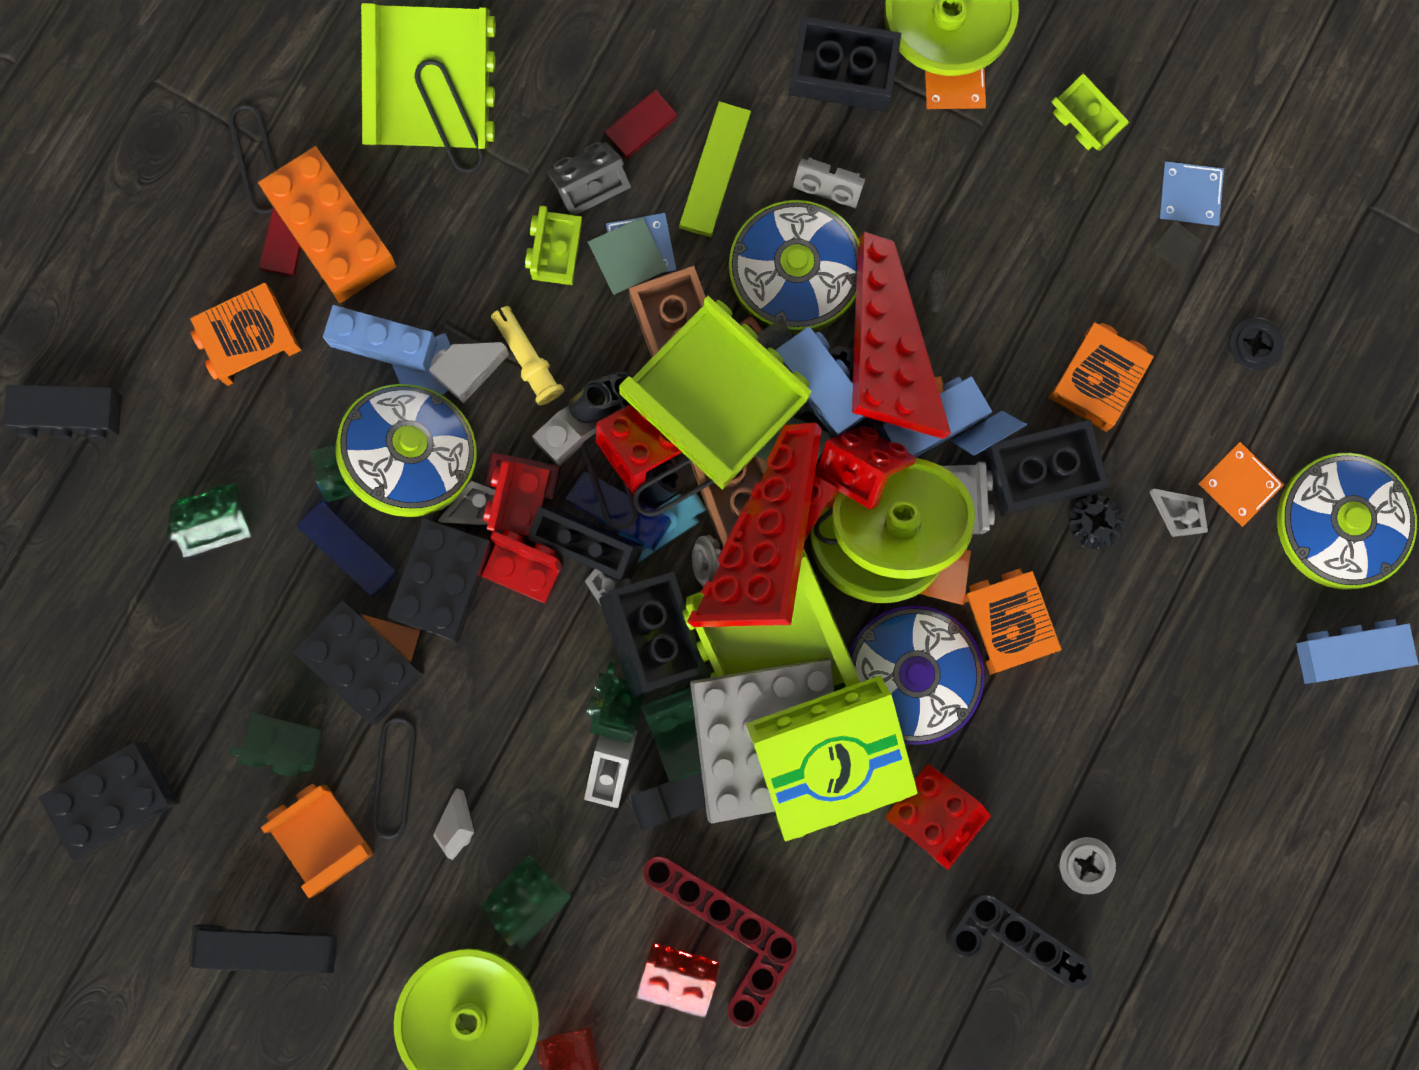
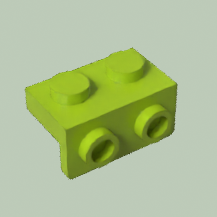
[1051,73,1130,151]
[525,206,582,285]

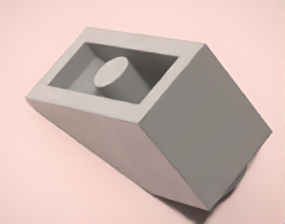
[429,342,509,403]
[532,406,605,466]
[584,722,637,808]

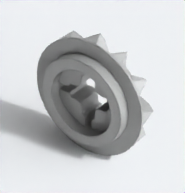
[692,535,722,588]
[1058,837,1116,894]

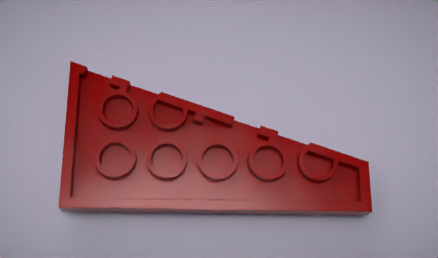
[852,232,951,439]
[687,422,822,627]

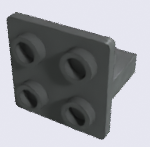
[547,142,631,215]

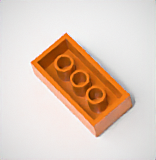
[258,146,396,303]

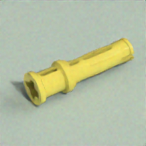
[491,306,564,406]

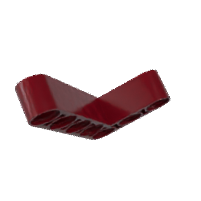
[643,855,797,1028]

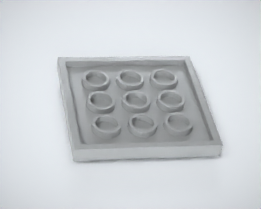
[690,658,834,824]

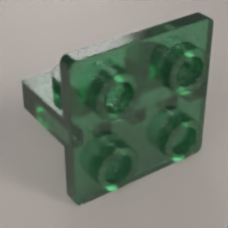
[167,484,252,558]
[481,856,571,949]

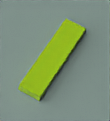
[679,101,751,238]

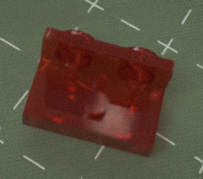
[637,944,719,1018]
[537,1027,600,1070]

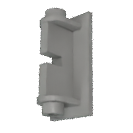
[792,157,865,208]

